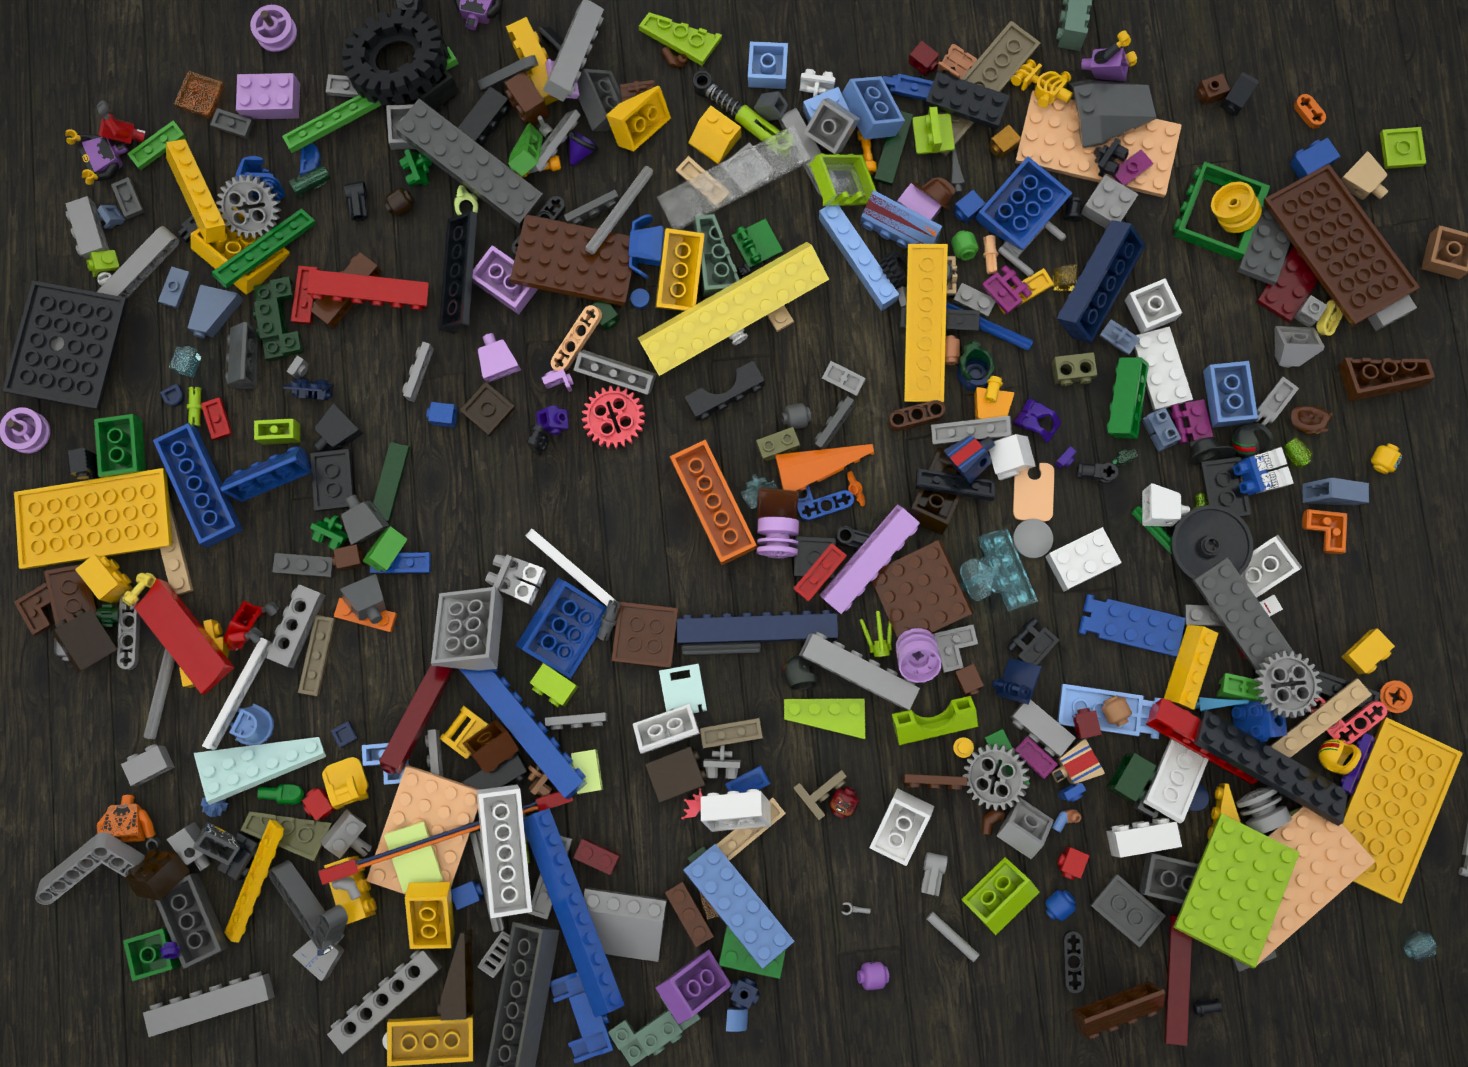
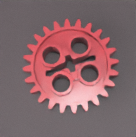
[582,386,645,449]

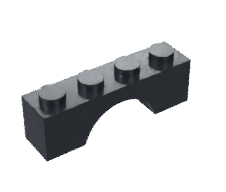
[685,361,765,421]

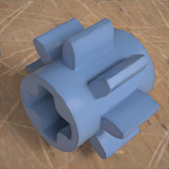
[201,798,228,817]

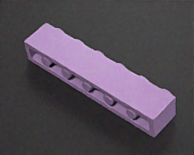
[820,505,920,614]

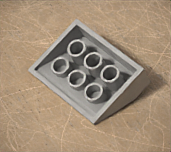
[431,587,504,671]
[584,887,668,962]

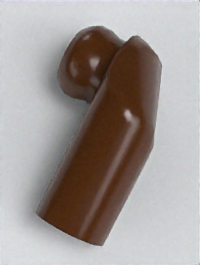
[661,46,687,68]
[981,808,1005,835]

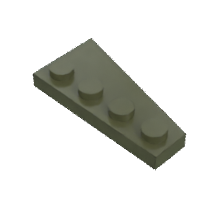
[241,811,333,862]

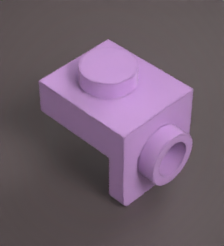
[542,369,574,392]

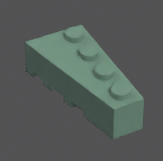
[1056,0,1092,51]

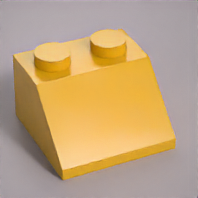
[689,106,741,165]

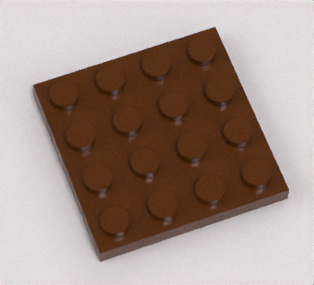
[872,540,974,638]

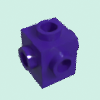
[536,406,568,435]

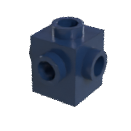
[729,977,760,1009]

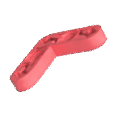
[1310,697,1387,745]

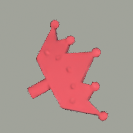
[681,788,703,820]

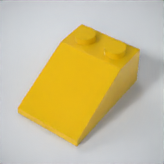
[606,86,671,152]

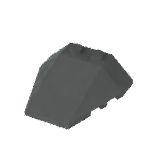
[1069,80,1156,148]

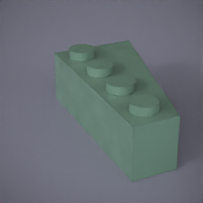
[693,214,740,297]

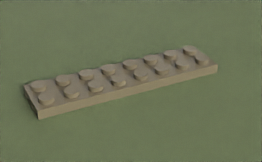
[938,21,1041,156]

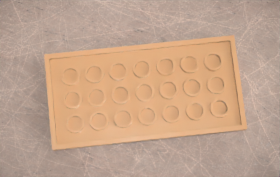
[1015,91,1182,198]
[1257,806,1375,965]

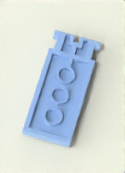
[1057,684,1162,739]

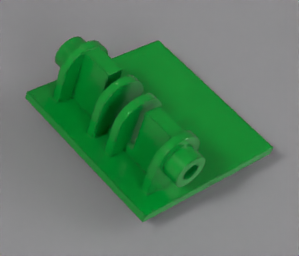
[732,218,783,268]

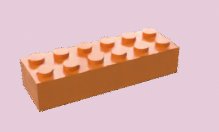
[670,440,757,566]

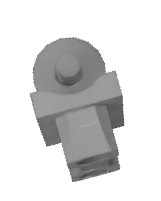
[703,745,741,779]

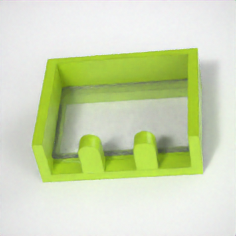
[808,153,877,206]

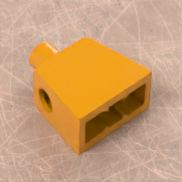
[974,387,1014,420]

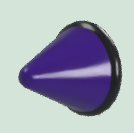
[569,132,598,166]

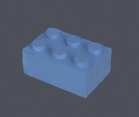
[842,76,905,139]
[1203,361,1258,428]

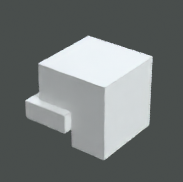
[989,434,1036,480]

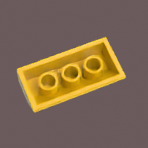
[655,228,704,311]

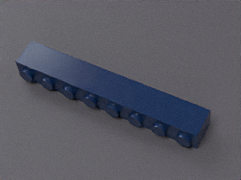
[677,610,838,645]

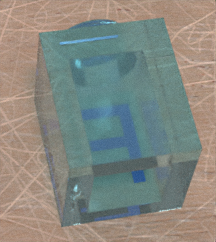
[169,346,201,378]

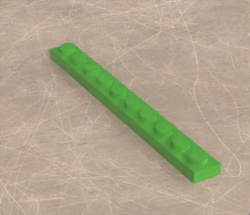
[282,47,459,153]

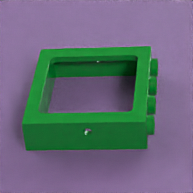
[1173,161,1270,261]

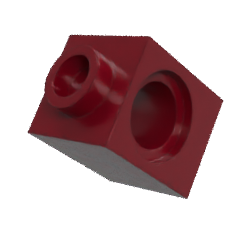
[908,41,939,76]
[1072,708,1102,739]

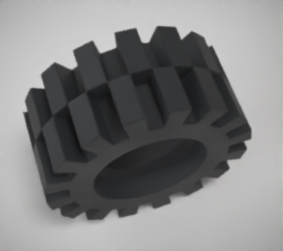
[880,250,907,288]

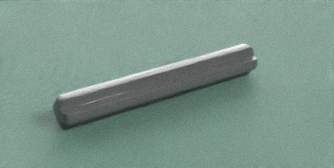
[682,641,761,655]

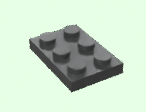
[1090,874,1165,948]

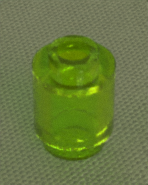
[1283,437,1313,467]

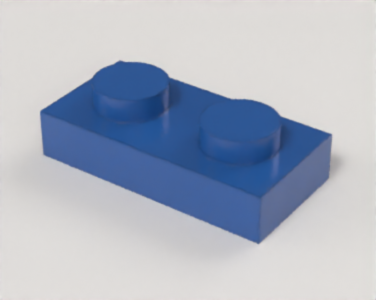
[1057,783,1086,802]

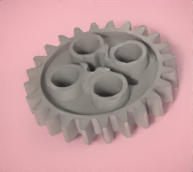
[216,174,281,238]
[1254,651,1322,718]
[963,743,1030,811]

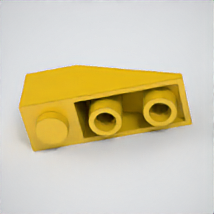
[1207,783,1241,839]

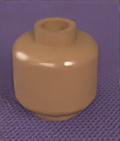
[1101,695,1132,727]

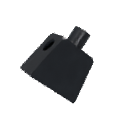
[313,404,363,452]

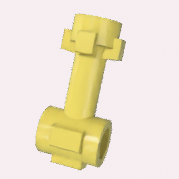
[122,573,156,606]

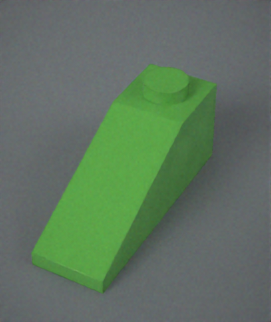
[508,123,543,176]

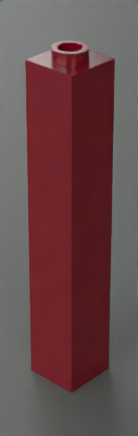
[379,665,455,775]

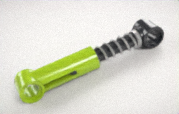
[693,71,793,158]

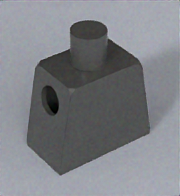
[341,495,389,545]
[340,574,386,624]

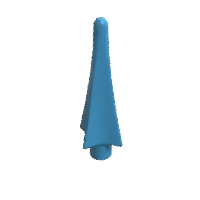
[1195,697,1250,712]

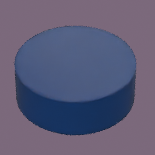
[630,289,650,309]

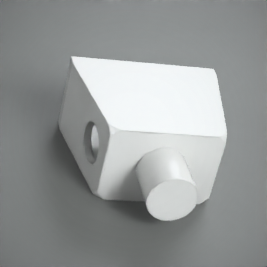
[1142,483,1190,526]

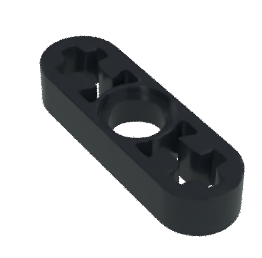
[1062,930,1085,993]

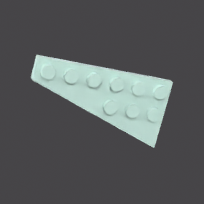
[194,737,326,805]

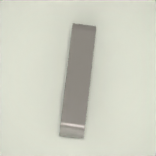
[778,108,838,196]

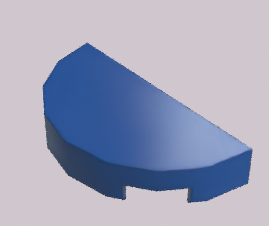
[299,143,321,177]

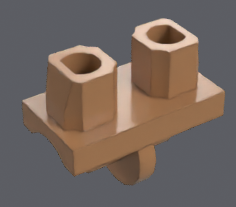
[528,765,552,796]

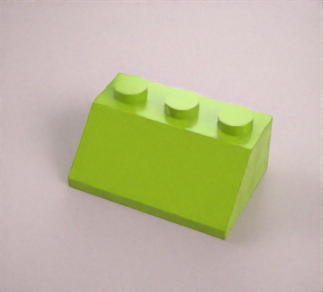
[961,857,1039,935]

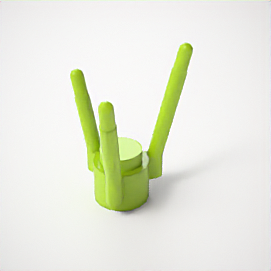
[859,611,892,657]

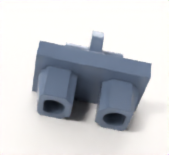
[1099,319,1140,356]

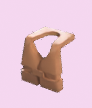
[937,44,977,79]

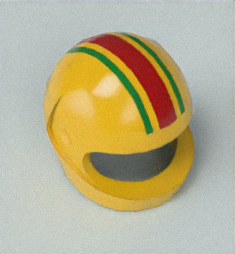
[1318,739,1361,775]

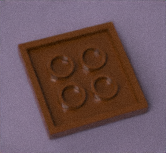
[612,602,679,668]

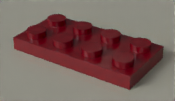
[1256,245,1318,323]

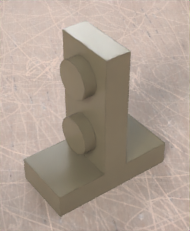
[793,770,847,820]

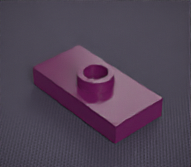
[1111,149,1154,186]
[1014,736,1058,779]

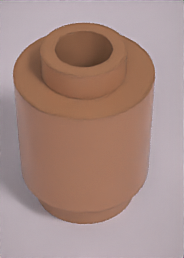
[945,335,960,365]

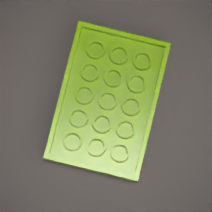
[1173,813,1300,968]

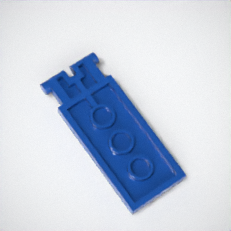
[1078,594,1186,657]

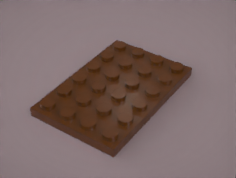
[510,215,632,306]

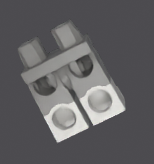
[485,555,547,606]

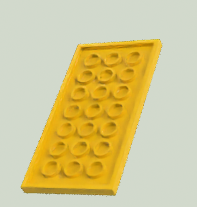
[14,468,173,570]
[1342,717,1463,904]

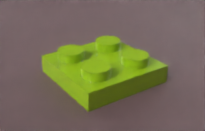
[1380,127,1426,169]

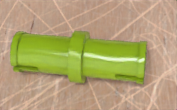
[187,387,203,427]

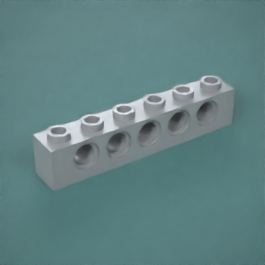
[327,949,442,1054]

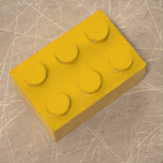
[324,856,377,924]
[405,882,455,949]

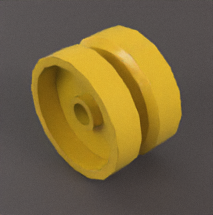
[1211,182,1262,233]

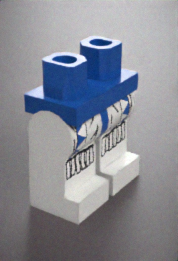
[1233,447,1293,495]

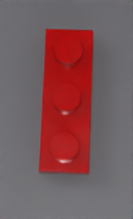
[291,266,319,325]
[793,543,847,602]

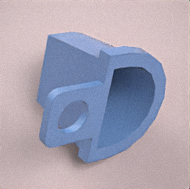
[229,704,274,746]

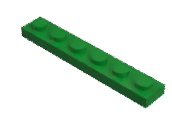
[212,208,315,288]

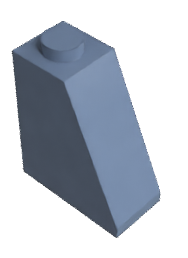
[188,285,243,339]
[1303,478,1369,506]

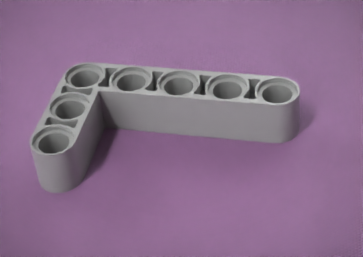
[35,832,145,905]

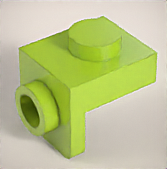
[87,250,119,277]

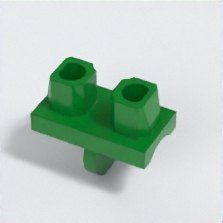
[399,148,432,186]
[310,515,349,549]

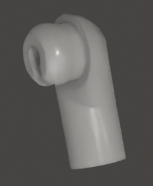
[332,877,361,900]

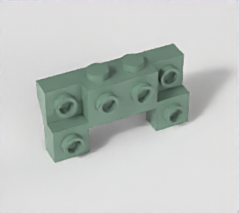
[608,996,701,1067]

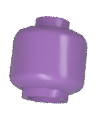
[857,961,889,990]

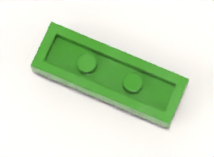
[127,120,186,170]

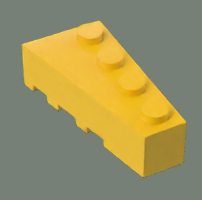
[506,17,559,105]

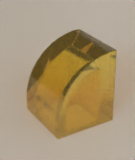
[1053,265,1077,291]

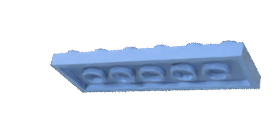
[683,844,795,969]

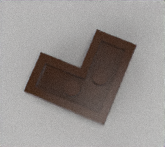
[14,583,53,636]

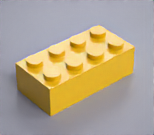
[387,1014,473,1066]

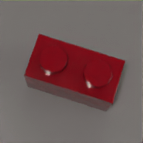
[573,838,621,875]

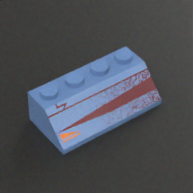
[860,190,942,249]

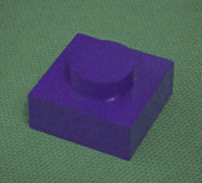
[1054,446,1077,469]

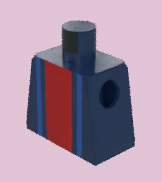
[944,435,995,484]

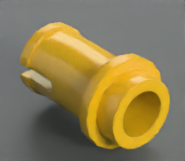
[984,376,1003,403]

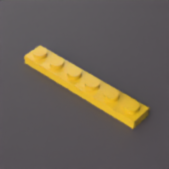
[224,819,284,943]

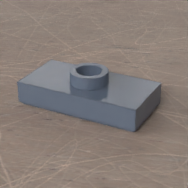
[158,266,191,309]

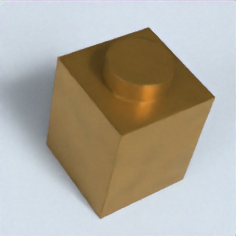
[989,125,1021,160]

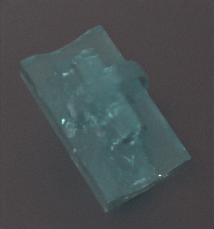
[740,474,777,509]

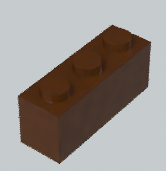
[665,881,715,947]

